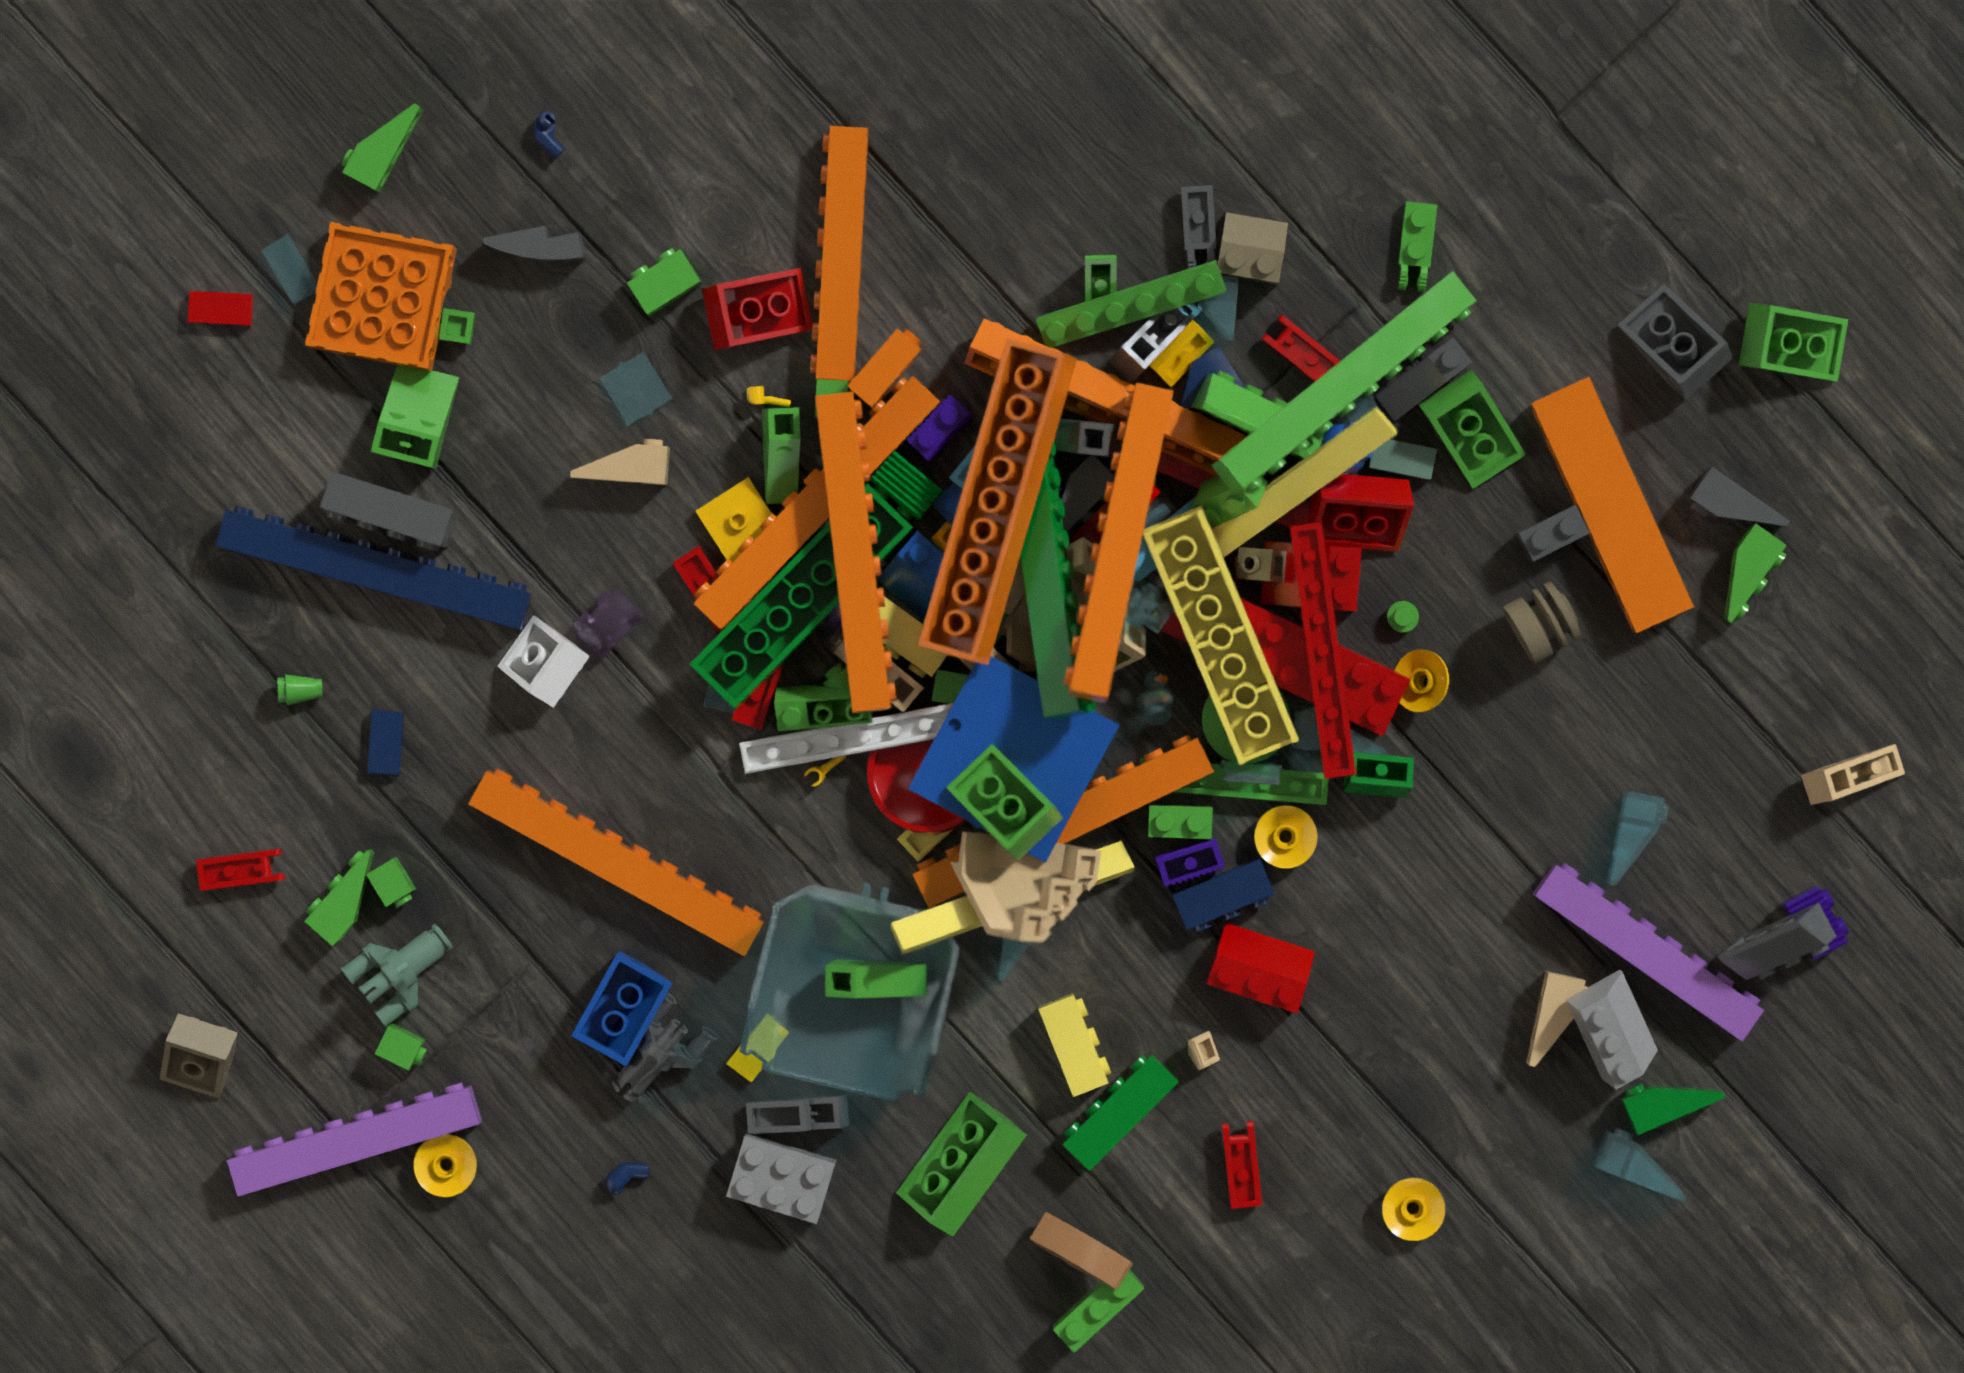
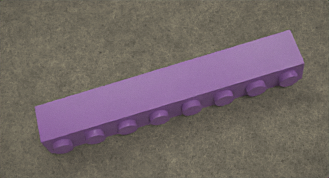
[1532,863,1764,1041]
[227,1082,482,1196]

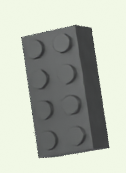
[320,471,459,551]

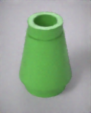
[277,674,323,706]

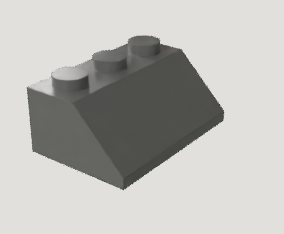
[1718,903,1836,980]

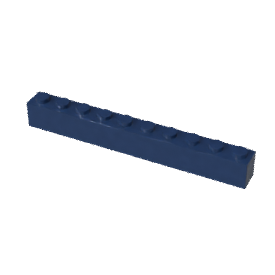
[216,506,533,630]

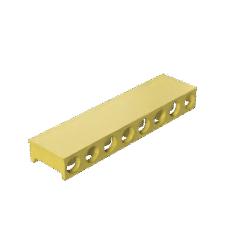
[1143,505,1299,765]

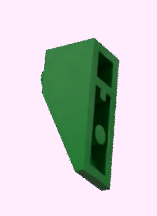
[1620,1083,1725,1135]

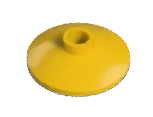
[1395,649,1449,713]
[1254,805,1318,868]
[414,1134,477,1197]
[1382,1178,1445,1241]

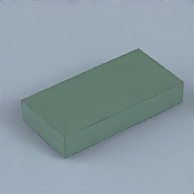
[1369,439,1437,480]

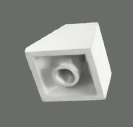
[497,615,590,708]

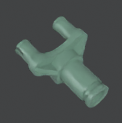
[340,923,454,1028]

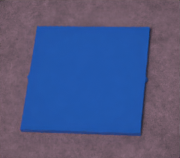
[908,656,1119,863]

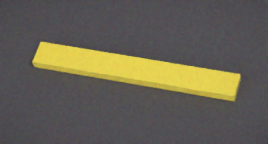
[1212,407,1396,558]
[890,841,1135,954]

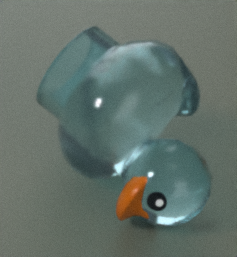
[1134,671,1173,725]

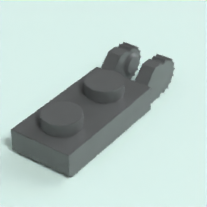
[1181,185,1216,269]

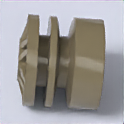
[1502,581,1582,664]

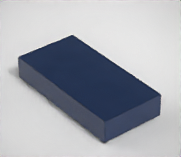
[367,710,405,775]

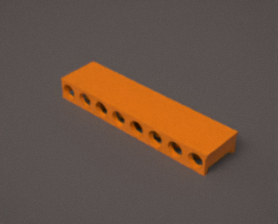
[1529,377,1694,633]

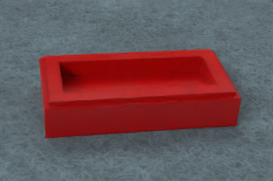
[188,291,254,326]

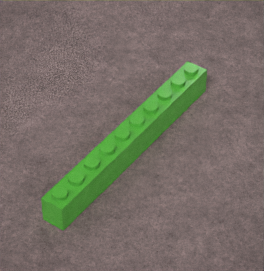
[1211,271,1476,495]

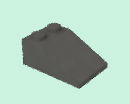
[1617,284,1733,400]

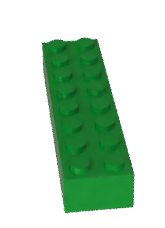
[690,483,913,710]

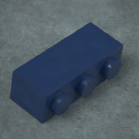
[1172,858,1274,933]

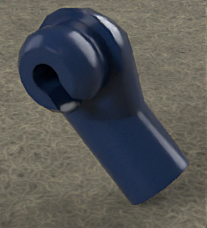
[534,111,565,159]
[606,1162,649,1195]

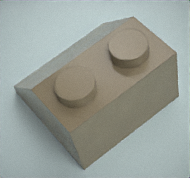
[1217,212,1288,285]
[160,1013,238,1099]

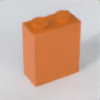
[848,329,923,409]

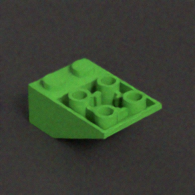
[371,365,460,469]

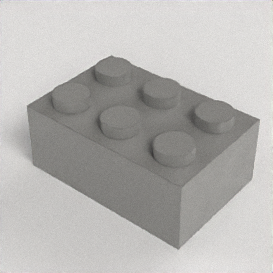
[726,1133,836,1224]

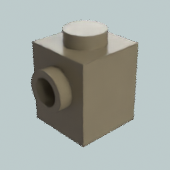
[1234,547,1287,583]

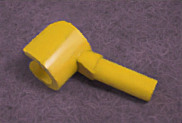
[747,386,791,408]
[804,756,846,786]

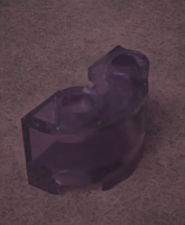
[574,589,645,660]

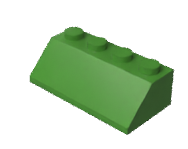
[1191,370,1324,461]
[896,1092,1027,1236]

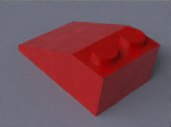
[702,268,813,350]
[1260,541,1362,612]

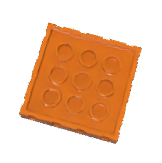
[305,222,457,372]

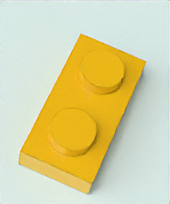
[1149,320,1214,387]

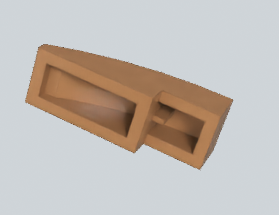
[1030,1212,1133,1290]

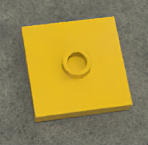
[696,477,772,562]

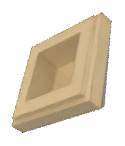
[1188,1031,1220,1070]

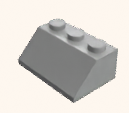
[1566,970,1658,1090]

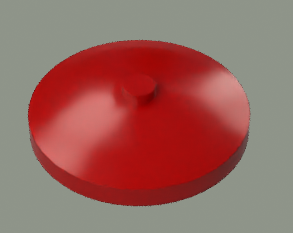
[867,707,967,834]

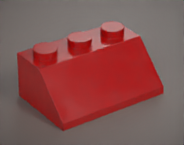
[1308,474,1414,552]
[1206,922,1315,1013]

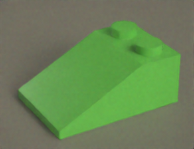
[1739,303,1849,382]
[1418,370,1526,489]
[946,744,1063,862]

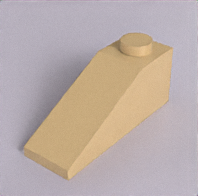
[570,439,670,485]
[1801,744,1905,805]
[1526,971,1588,1067]

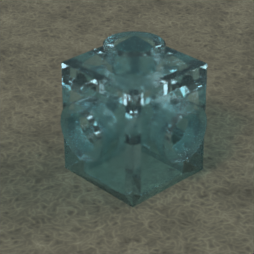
[1124,580,1174,634]

